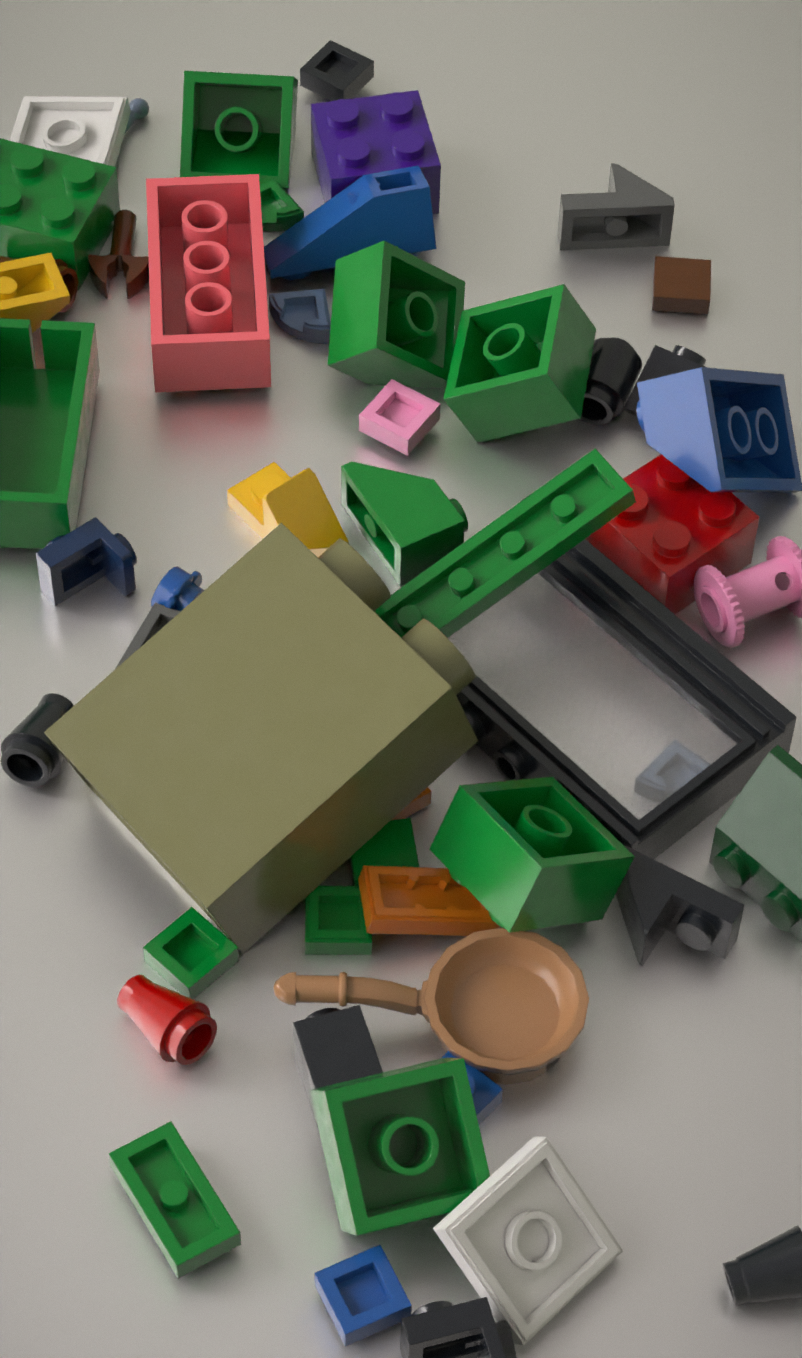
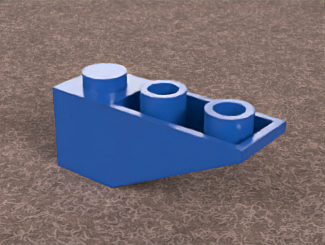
[264,165,436,280]

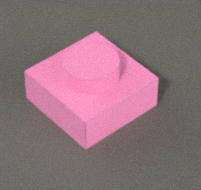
[359,379,441,456]

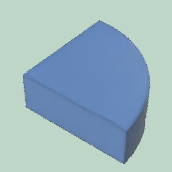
[268,289,331,344]

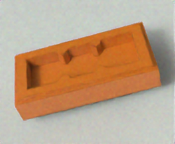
[358,865,500,936]

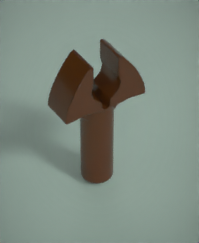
[88,210,149,299]

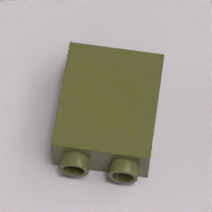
[44,523,478,954]

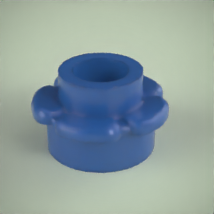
[151,566,204,611]

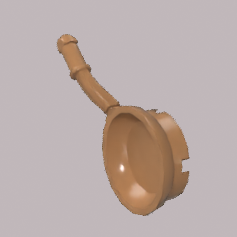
[274,928,589,1085]

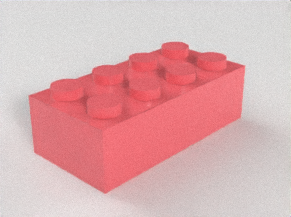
[146,174,271,393]

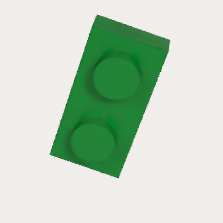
[109,1121,241,1279]

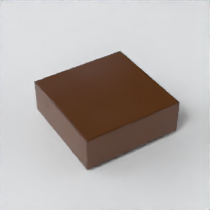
[652,256,711,314]

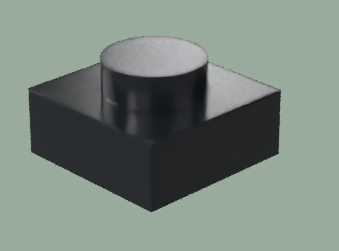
[300,40,374,101]

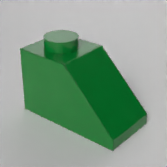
[341,461,468,586]

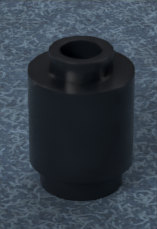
[581,337,642,425]

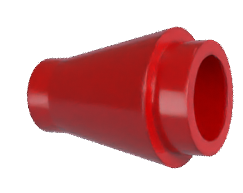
[117,975,217,1065]

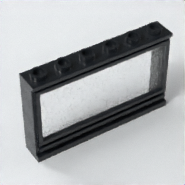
[448,494,797,859]

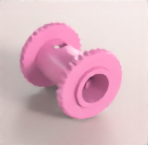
[694,536,802,648]

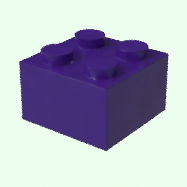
[311,90,441,214]

